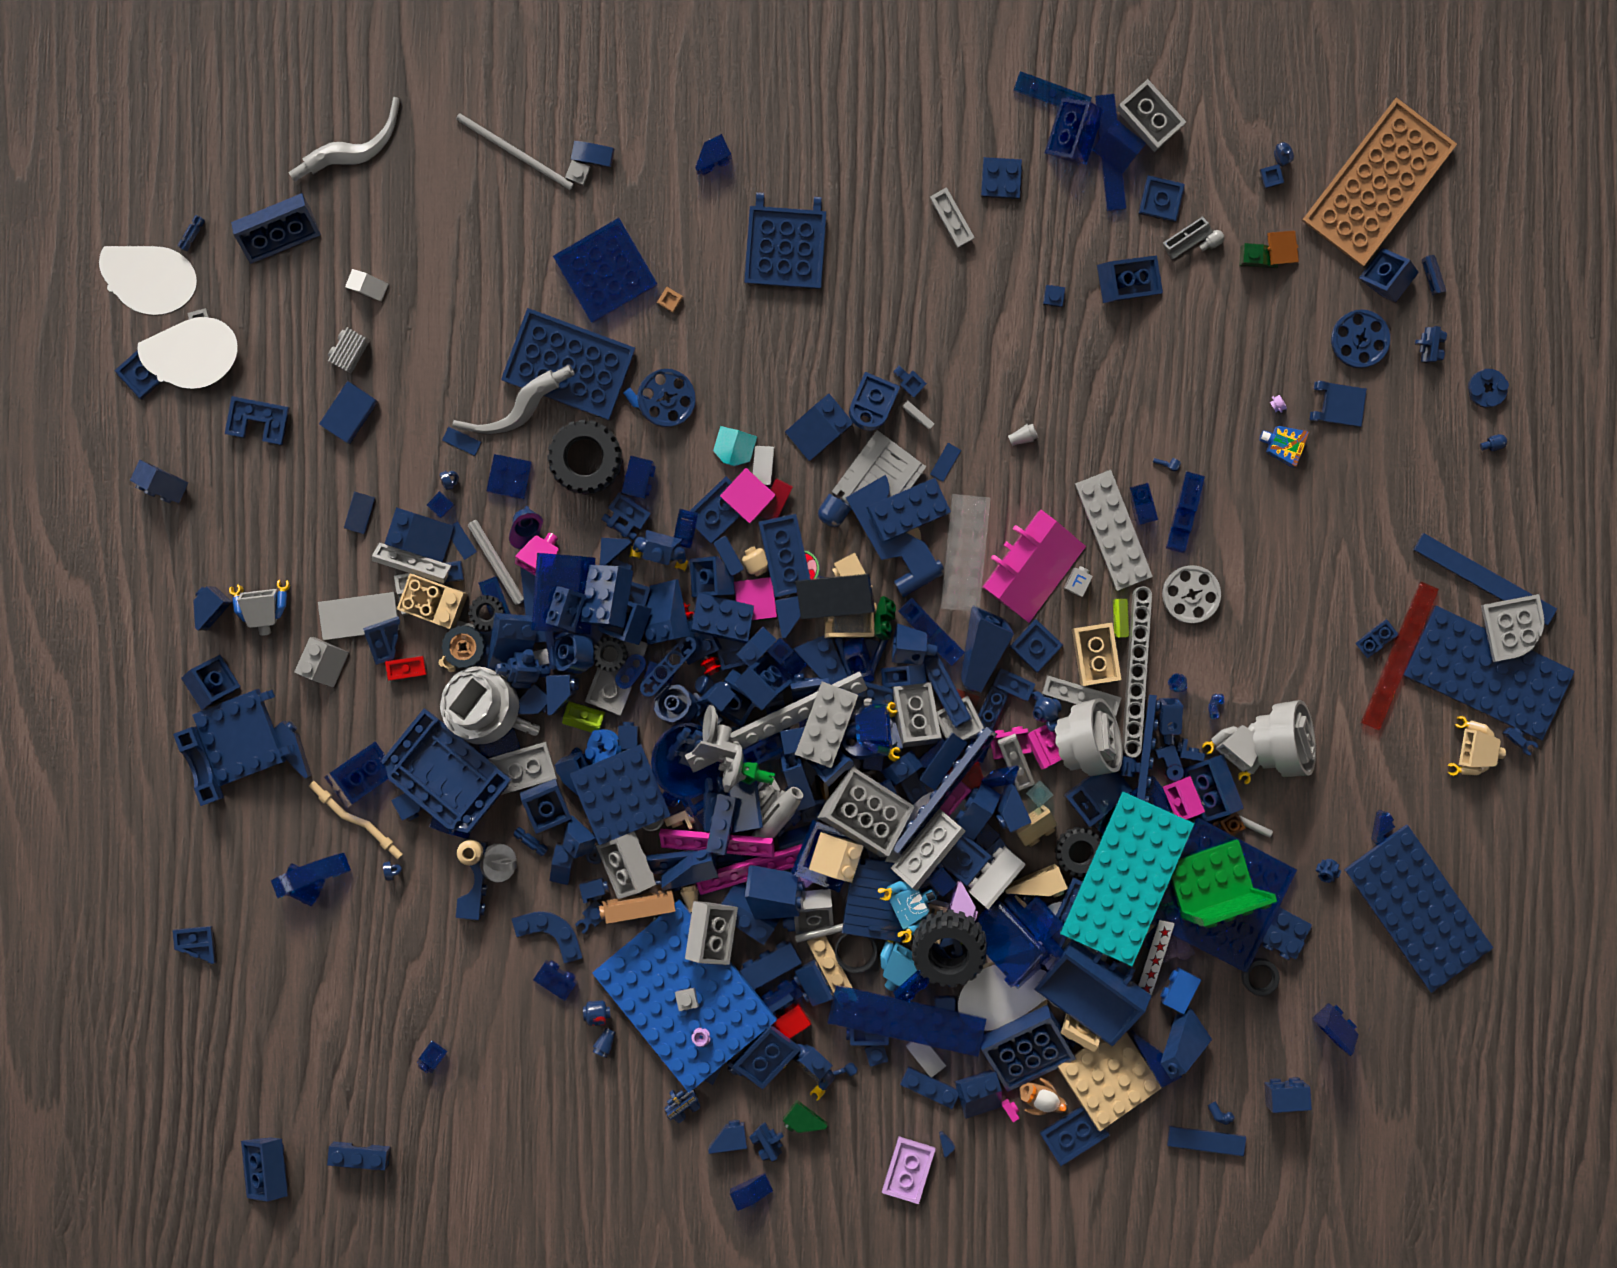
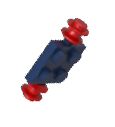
[675,602,722,676]

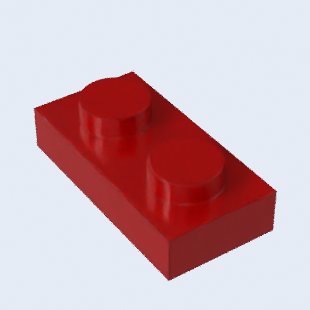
[385,656,427,681]

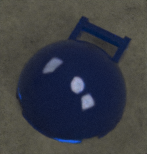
[651,723,722,818]

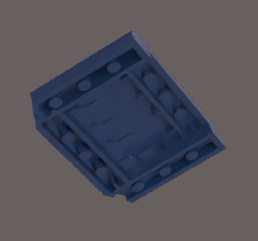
[381,708,513,833]

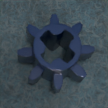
[1119,756,1141,777]
[1316,859,1341,883]

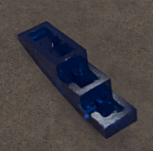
[1166,471,1205,553]

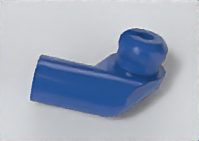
[623,387,650,408]

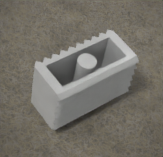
[328,327,370,373]

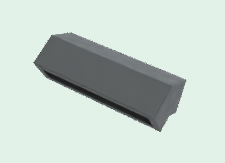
[1163,216,1213,260]

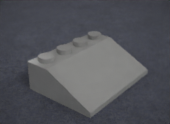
[818,767,915,857]

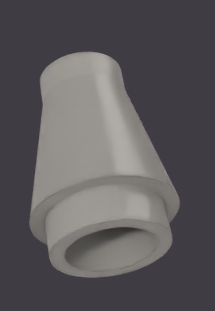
[1008,424,1038,446]

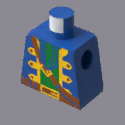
[1259,426,1309,468]

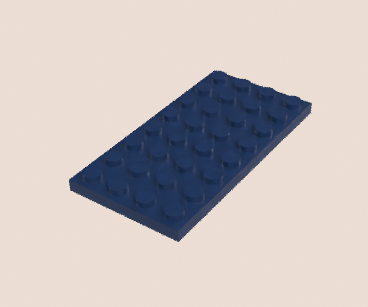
[1402,606,1575,740]
[1344,825,1493,993]

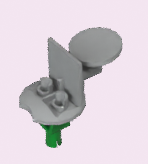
[692,705,775,792]

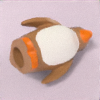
[1020,1078,1067,1116]

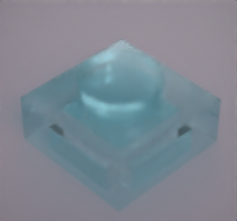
[1026,780,1053,808]

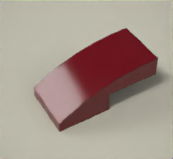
[758,478,793,520]

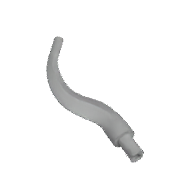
[288,97,401,182]
[452,365,574,434]

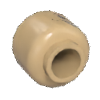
[742,546,769,576]
[457,839,483,866]

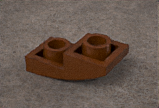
[1200,812,1246,847]

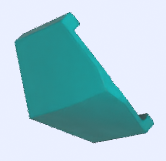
[713,426,757,466]

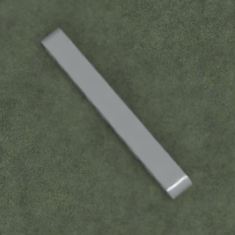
[1122,586,1152,757]

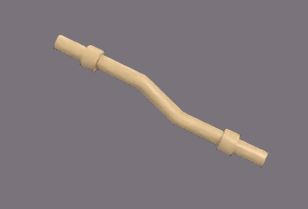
[309,781,403,860]

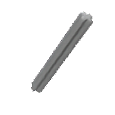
[468,520,524,605]

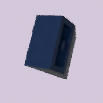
[1064,771,1133,827]

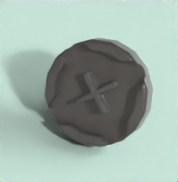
[480,844,517,882]

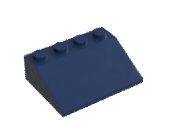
[979,1004,1076,1092]

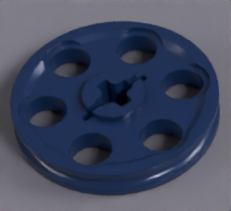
[1331,310,1390,368]
[637,369,695,427]

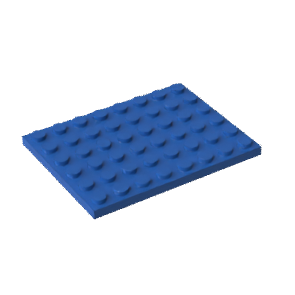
[592,900,777,1093]

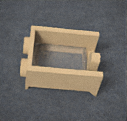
[824,603,877,638]

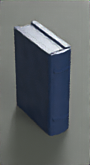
[319,381,379,444]

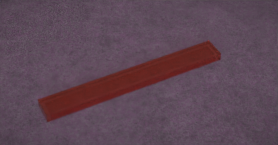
[1360,582,1439,730]

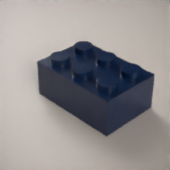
[580,565,633,628]

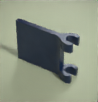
[1309,381,1367,427]

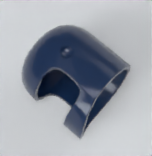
[818,494,852,528]

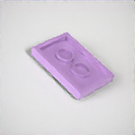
[882,1136,935,1204]

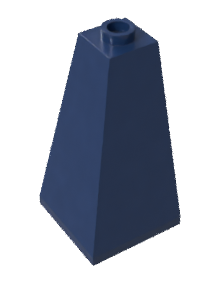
[961,605,1014,692]

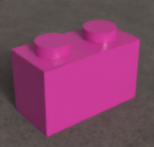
[1163,776,1205,820]

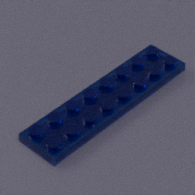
[827,985,987,1057]

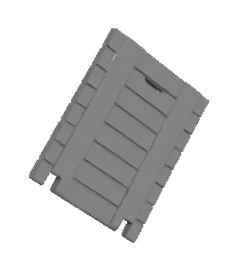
[832,430,926,504]

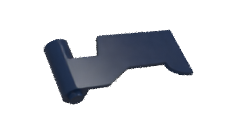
[846,475,944,598]

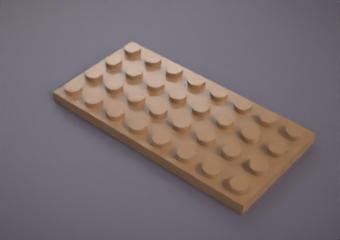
[1302,97,1457,267]

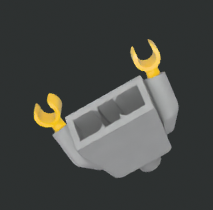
[1202,723,1260,784]

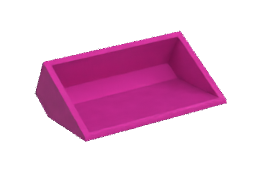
[982,510,1086,623]

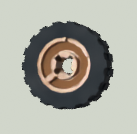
[442,626,486,668]

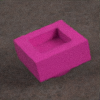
[1002,1099,1020,1122]

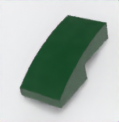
[874,596,896,641]

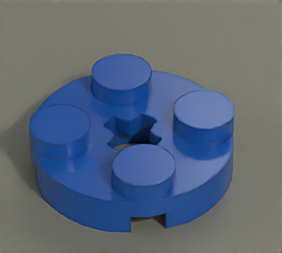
[585,729,621,764]

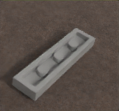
[372,543,451,584]
[1042,675,1121,716]

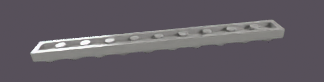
[685,671,867,772]

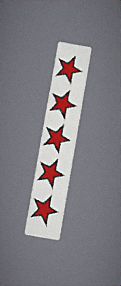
[1139,920,1174,995]

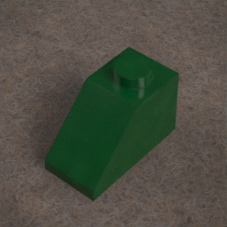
[1239,243,1278,268]
[783,1100,827,1133]

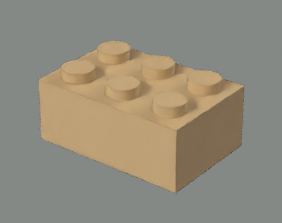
[1072,623,1121,686]

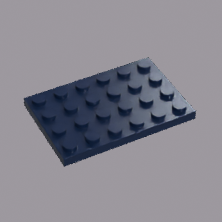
[501,308,636,420]

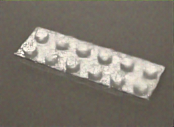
[941,494,991,611]

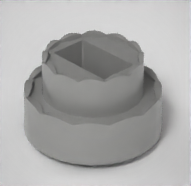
[440,667,519,744]
[1055,698,1123,776]
[1253,700,1316,777]

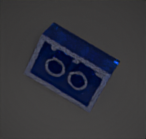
[1044,97,1104,165]

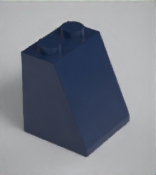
[745,865,805,920]

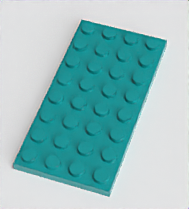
[1060,792,1194,966]

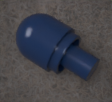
[1480,434,1507,451]

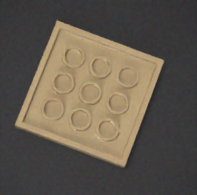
[1058,1032,1162,1131]

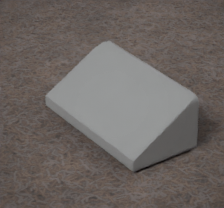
[753,446,774,486]

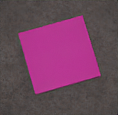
[720,468,776,523]
[734,577,777,620]

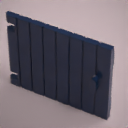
[842,858,905,942]

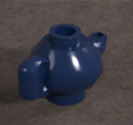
[1031,691,1062,733]

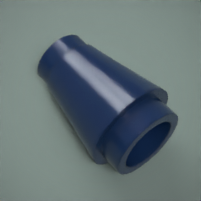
[593,1028,616,1058]

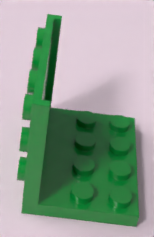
[1170,839,1277,928]

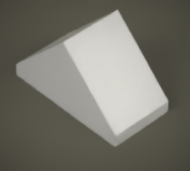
[345,269,388,302]

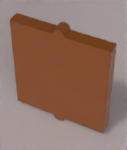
[1267,231,1299,265]

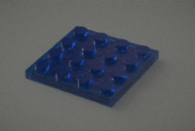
[553,218,658,323]

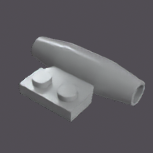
[751,777,803,838]

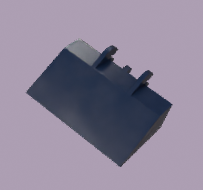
[1034,940,1151,1047]

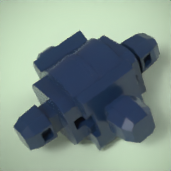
[495,649,550,691]

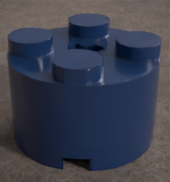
[550,632,594,674]
[654,684,698,727]

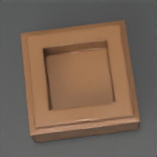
[657,287,683,313]

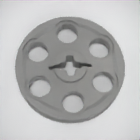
[1162,565,1221,623]

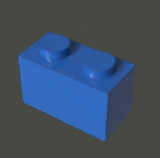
[1160,967,1201,1014]

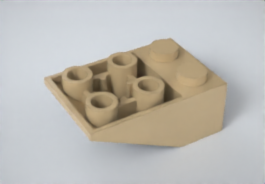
[397,573,468,629]

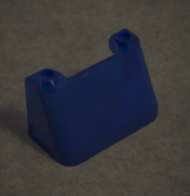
[975,898,1052,989]

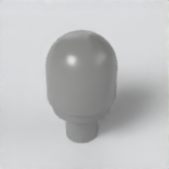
[1199,230,1224,252]

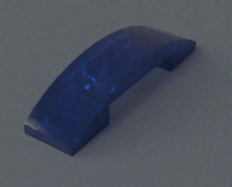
[898,598,965,666]
[271,853,351,899]

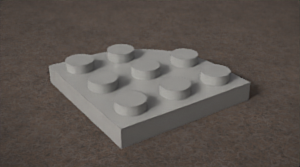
[1481,594,1544,662]

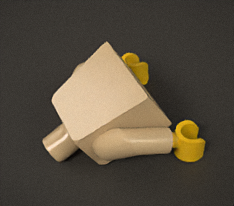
[1448,716,1506,776]

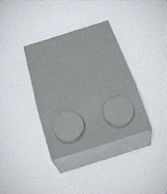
[893,682,941,748]

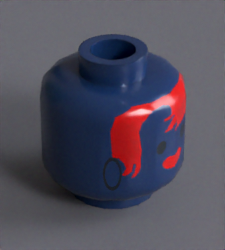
[583,1000,610,1026]

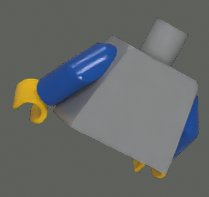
[229,580,290,636]

